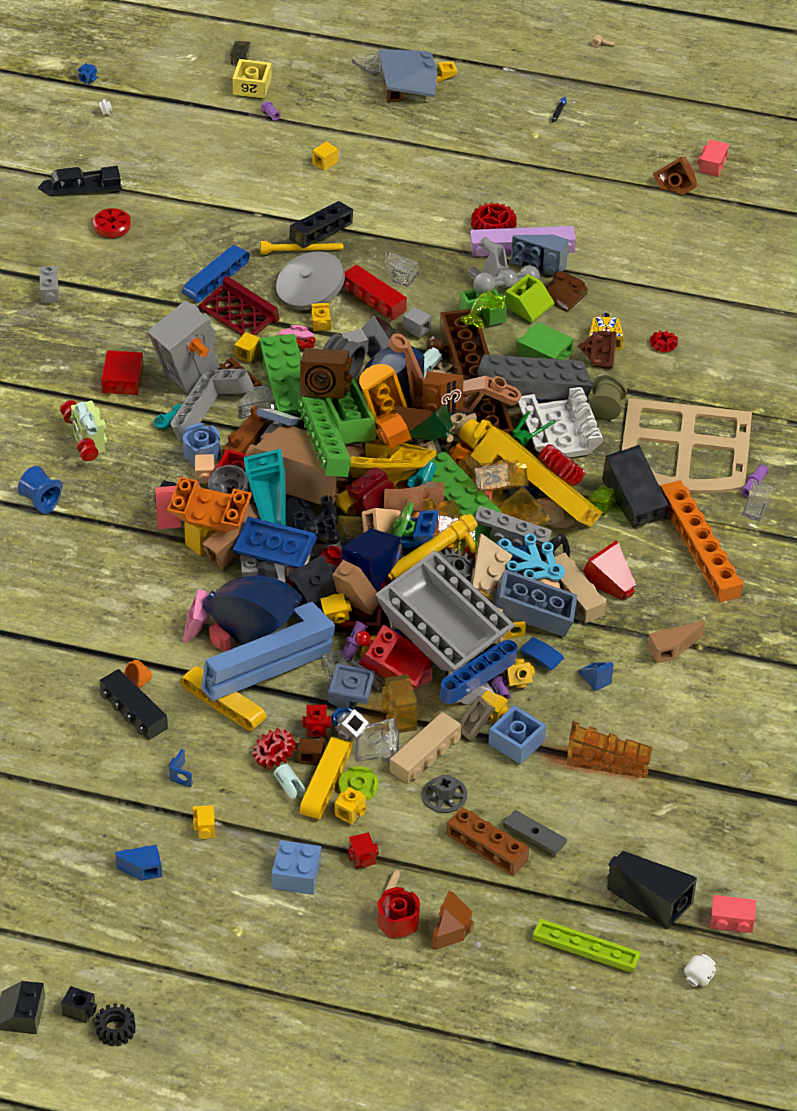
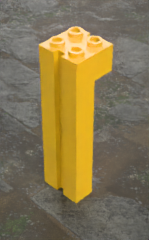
[470,426,603,527]

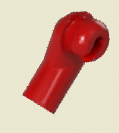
[296,336,316,350]

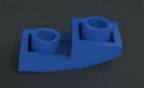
[519,637,564,671]

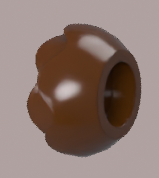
[426,336,447,355]

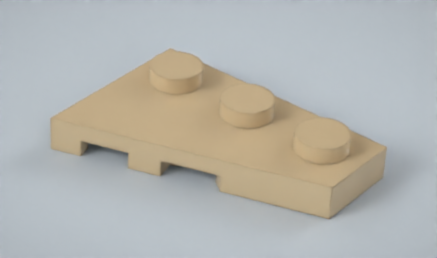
[471,534,513,599]

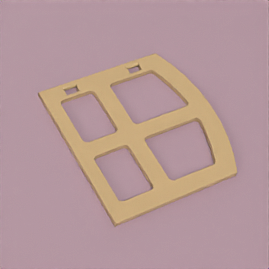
[622,398,752,494]

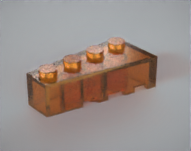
[567,721,652,778]

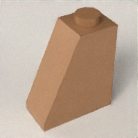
[333,560,380,616]

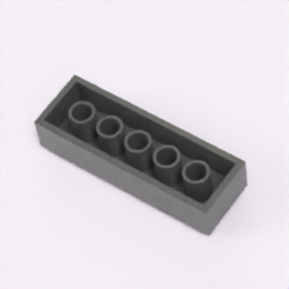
[477,355,593,400]

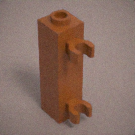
[222,404,272,455]

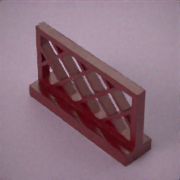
[199,276,280,336]

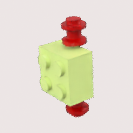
[60,400,107,462]

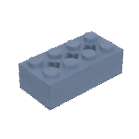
[493,569,577,637]

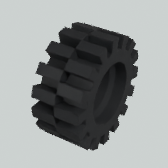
[95,1003,136,1046]

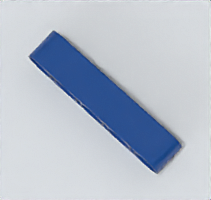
[182,245,250,303]
[440,640,518,704]

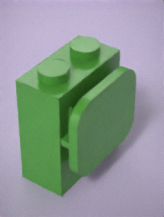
[516,322,574,360]

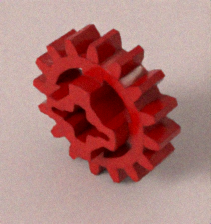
[252,728,296,769]

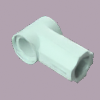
[424,348,442,378]

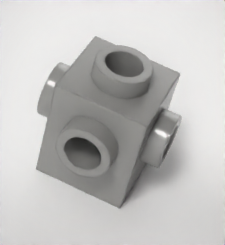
[335,709,369,741]

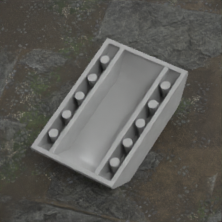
[375,550,515,672]

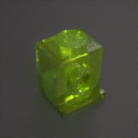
[588,484,615,516]

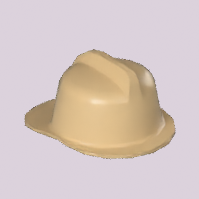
[530,497,575,528]

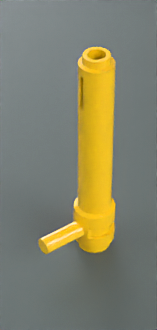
[385,513,478,581]

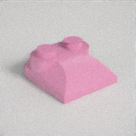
[183,589,209,643]

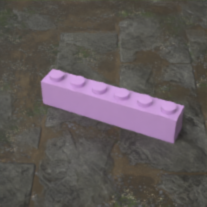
[470,226,576,257]

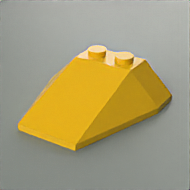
[349,438,436,478]

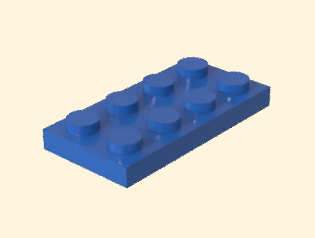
[233,516,317,569]

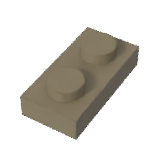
[459,696,496,741]

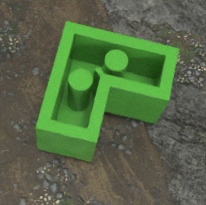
[459,288,507,326]

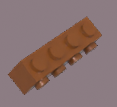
[447,807,529,876]

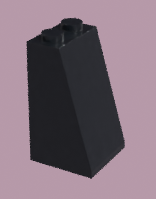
[602,445,668,528]
[607,851,697,929]

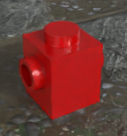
[347,832,379,869]

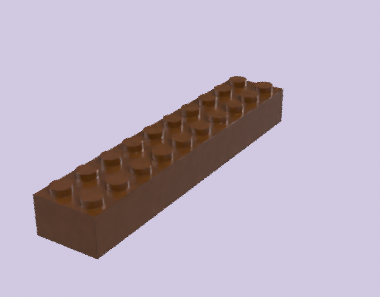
[440,308,514,437]

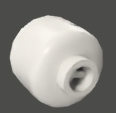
[684,954,716,987]

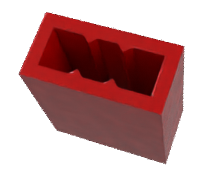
[101,350,144,395]

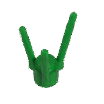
[512,411,556,446]

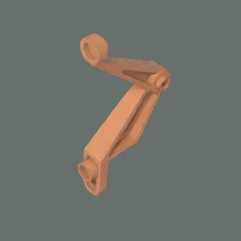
[388,333,522,412]

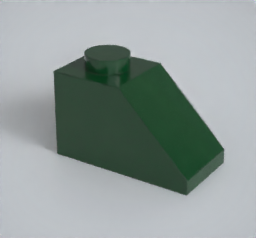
[409,404,453,441]

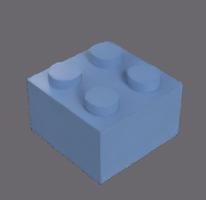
[488,705,546,765]
[272,840,321,895]

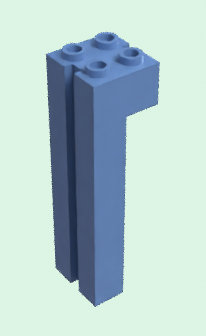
[201,602,335,701]

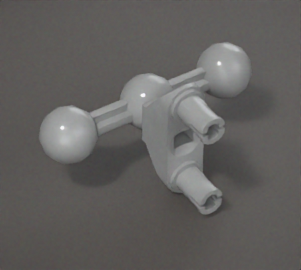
[467,237,540,295]

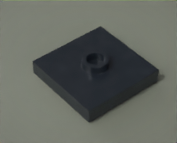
[288,555,337,604]

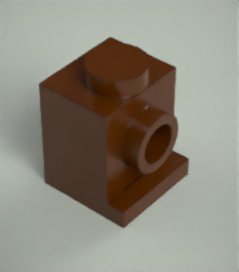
[294,737,325,766]

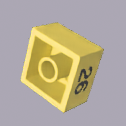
[232,59,272,98]

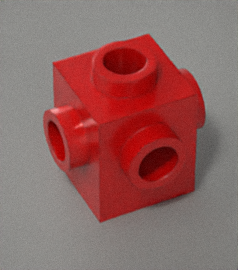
[302,705,331,737]

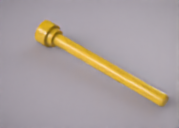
[260,241,343,255]

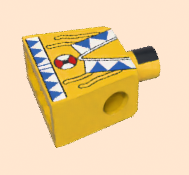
[589,313,623,350]

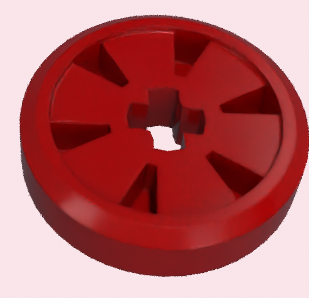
[93,208,131,238]

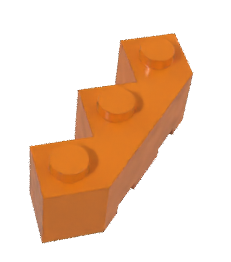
[375,410,411,448]

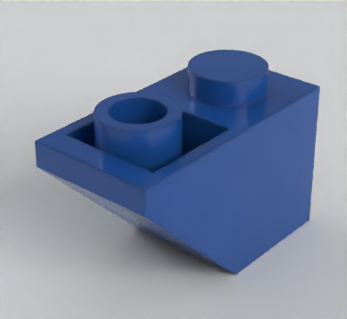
[115,845,162,881]

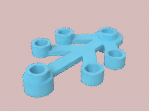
[497,533,565,581]

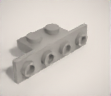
[475,505,552,547]

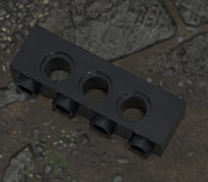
[289,201,353,248]

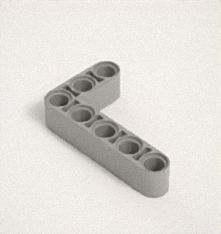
[171,369,253,441]

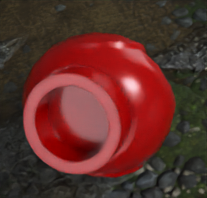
[319,546,343,566]

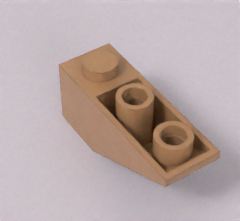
[648,621,705,664]

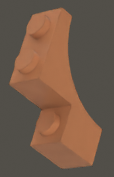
[384,481,445,511]

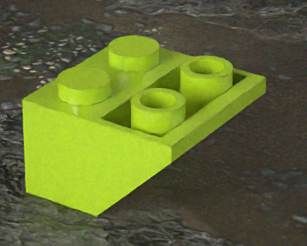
[505,274,554,323]

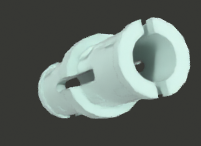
[75,402,98,435]

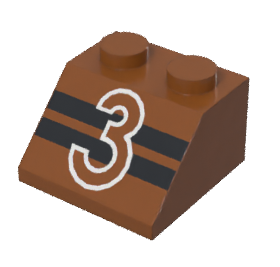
[423,371,464,413]

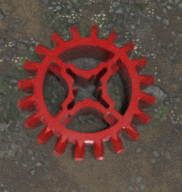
[471,202,517,230]
[538,444,586,486]

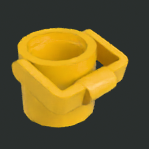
[458,419,493,449]

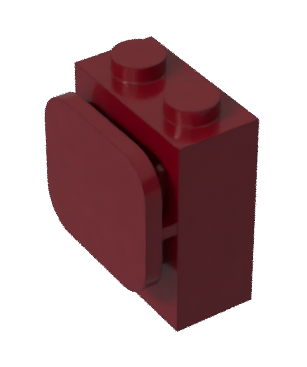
[346,467,396,524]

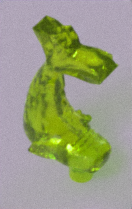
[461,291,506,328]

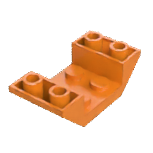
[167,477,252,533]

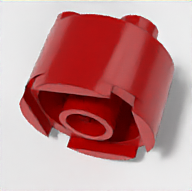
[377,887,420,938]

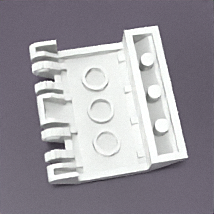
[518,387,603,457]

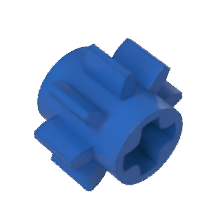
[78,63,98,84]

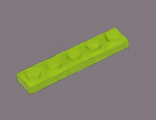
[532,919,641,974]

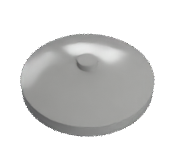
[276,252,345,310]

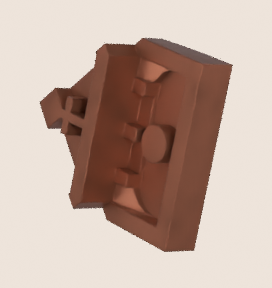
[578,331,617,368]

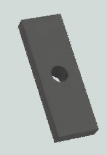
[503,810,567,856]

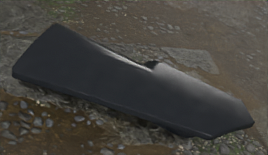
[38,165,122,196]

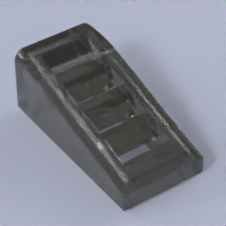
[230,41,251,66]

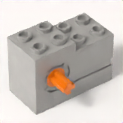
[147,300,220,394]

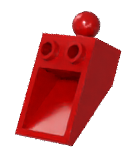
[355,625,431,688]

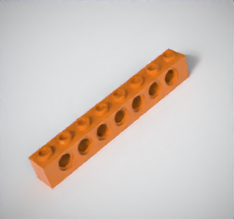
[660,480,744,603]

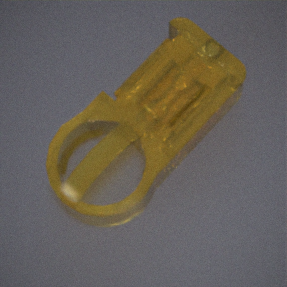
[458,455,493,490]

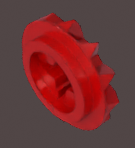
[650,330,678,352]

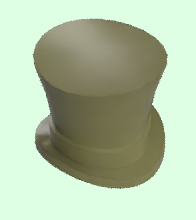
[588,373,627,420]

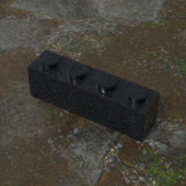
[99,669,168,740]

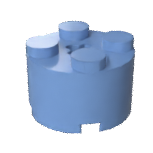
[183,423,220,466]

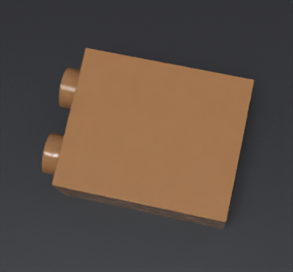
[244,424,365,506]

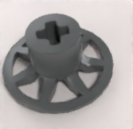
[423,775,467,813]

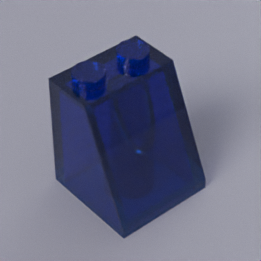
[341,528,403,591]

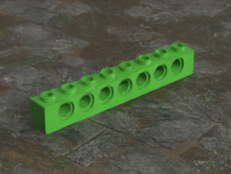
[298,396,351,477]

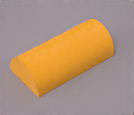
[359,364,407,418]

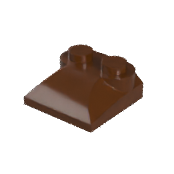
[546,271,588,312]

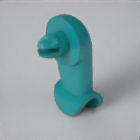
[154,404,182,430]

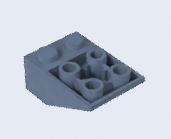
[511,234,569,276]

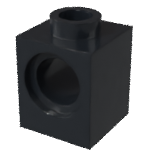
[61,986,97,1023]

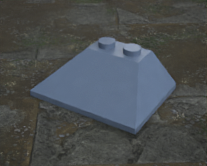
[378,49,437,97]

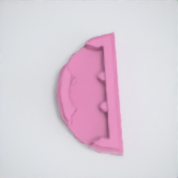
[279,325,314,341]

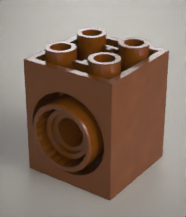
[300,348,352,398]

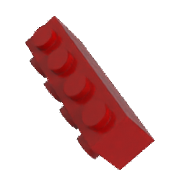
[342,264,407,320]

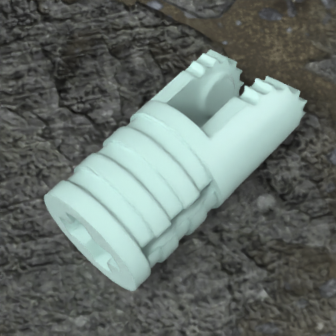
[274,764,306,799]

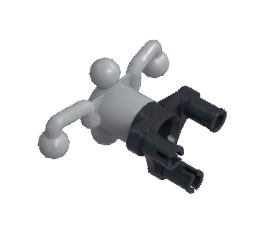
[293,495,367,559]

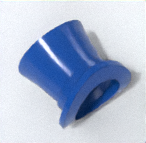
[18,466,63,514]

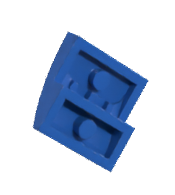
[397,510,439,549]

